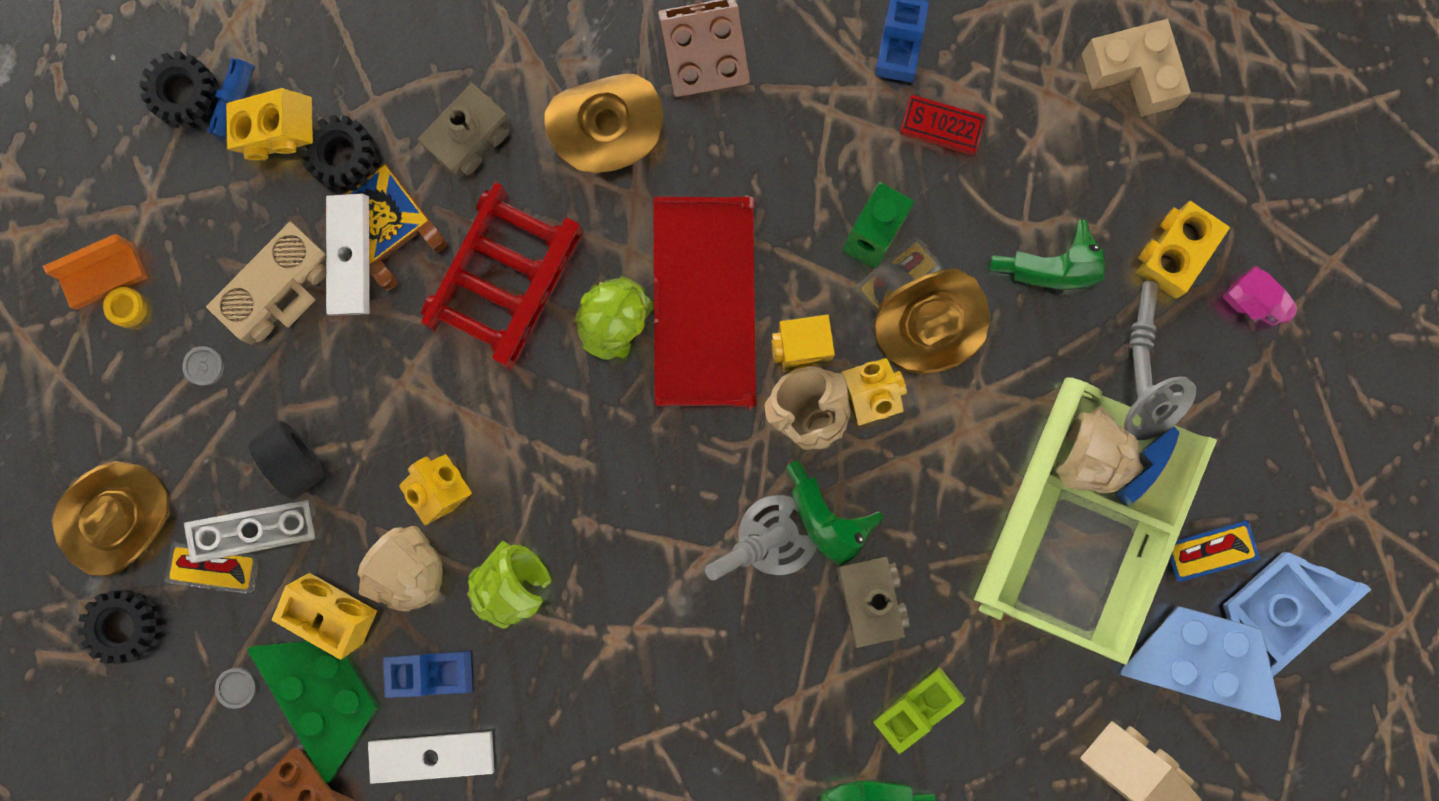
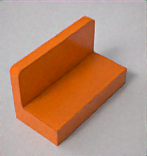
[43,234,148,310]

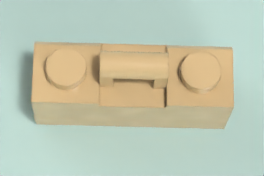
[206,221,326,345]

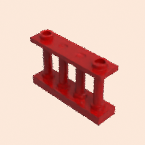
[421,182,583,370]

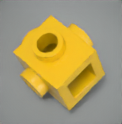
[841,358,907,426]
[399,454,472,525]

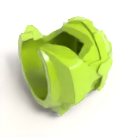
[574,276,653,360]
[467,540,551,629]

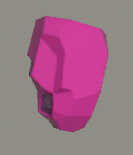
[1222,266,1297,326]

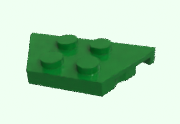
[247,641,379,783]

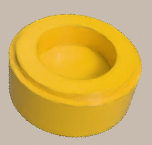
[103,287,147,328]

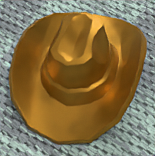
[544,74,663,173]
[874,268,990,374]
[51,461,169,577]

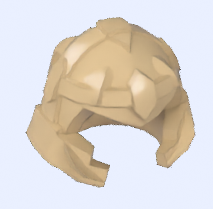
[765,364,850,450]
[1056,406,1142,493]
[357,526,443,611]

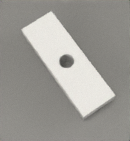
[326,194,370,316]
[184,500,315,564]
[368,731,495,784]

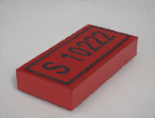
[899,94,986,156]

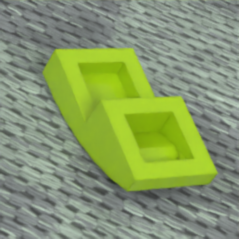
[873,667,966,754]

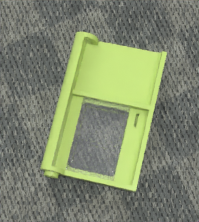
[974,377,1217,665]

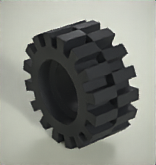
[139,51,219,129]
[301,115,379,193]
[78,590,162,664]

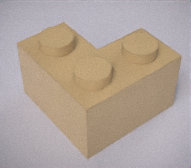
[1082,19,1191,117]
[1080,721,1202,801]

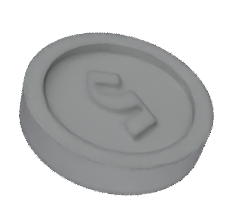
[182,346,224,386]
[215,668,257,709]

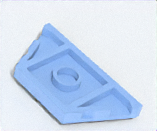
[1223,552,1371,677]
[1120,606,1281,721]

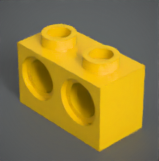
[226,88,313,161]
[1137,201,1230,299]
[771,314,835,372]
[272,572,377,660]

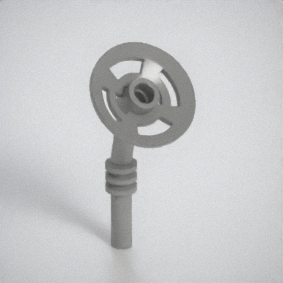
[1124,281,1196,440]
[705,495,817,580]

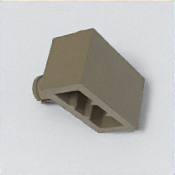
[417,82,511,180]
[837,557,910,648]

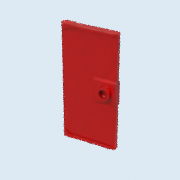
[653,196,757,409]

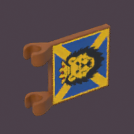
[323,162,448,291]

